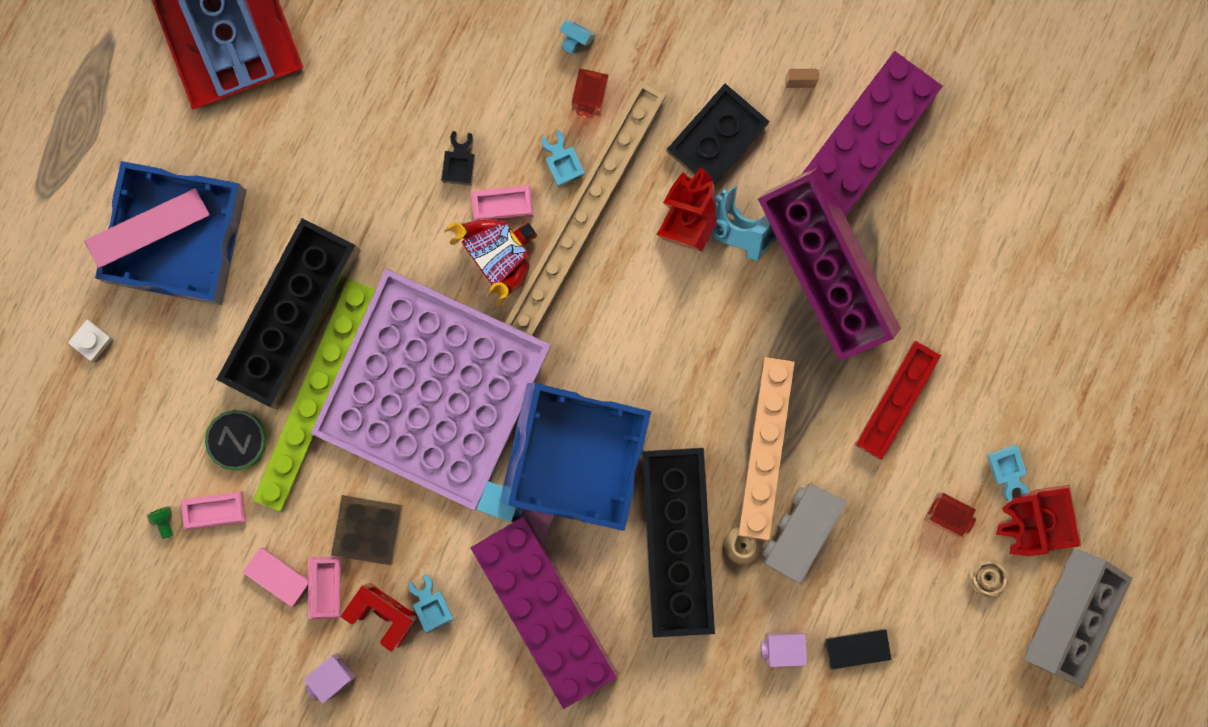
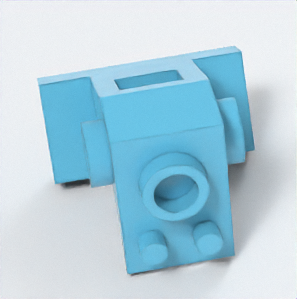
[711,186,777,261]

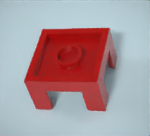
[340,583,419,652]

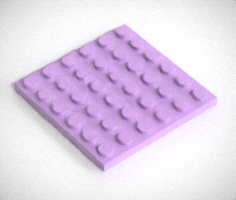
[311,269,552,510]

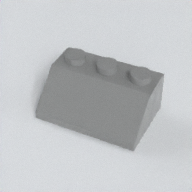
[761,484,847,584]

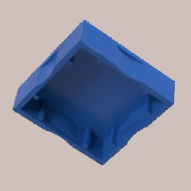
[95,161,247,305]
[500,383,651,531]

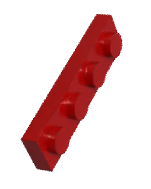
[854,340,942,460]

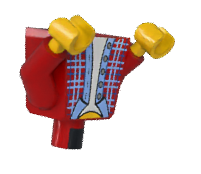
[444,219,537,306]

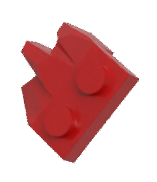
[656,167,717,252]
[996,485,1081,556]

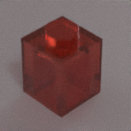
[571,68,609,118]
[924,493,976,537]

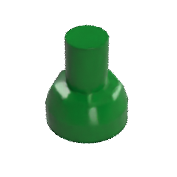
[147,506,174,539]

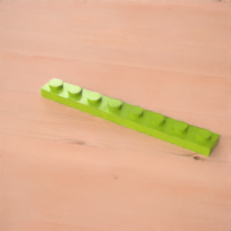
[253,279,376,512]

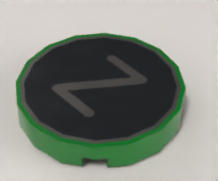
[205,410,267,470]

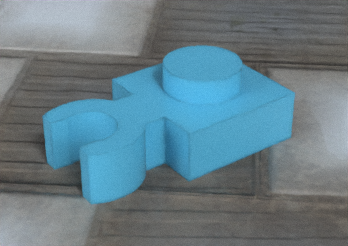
[541,130,585,188]
[986,444,1029,502]
[409,575,454,634]

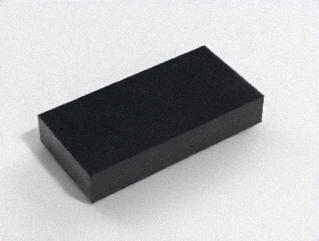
[825,629,892,670]

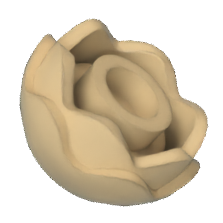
[724,526,762,564]
[970,559,1009,597]

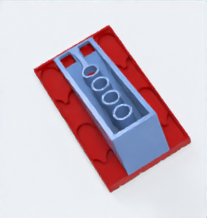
[152,0,304,110]

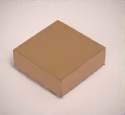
[785,69,819,88]

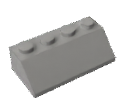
[1024,548,1132,688]

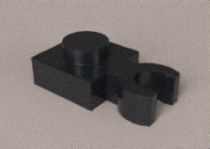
[441,131,475,186]

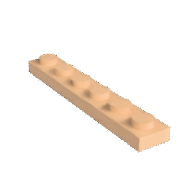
[738,357,795,541]

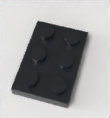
[666,83,770,186]

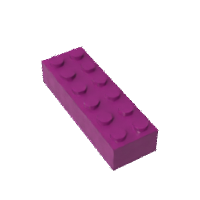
[802,51,943,216]
[758,166,901,362]
[470,516,618,709]

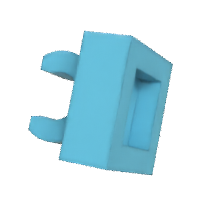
[559,20,596,54]

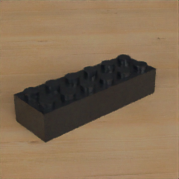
[216,218,361,410]
[642,448,715,638]

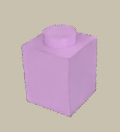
[761,632,807,667]
[303,653,356,704]

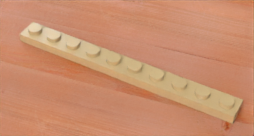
[505,81,666,336]

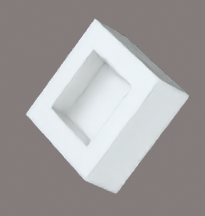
[68,319,113,362]

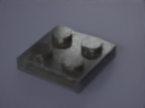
[331,495,403,565]

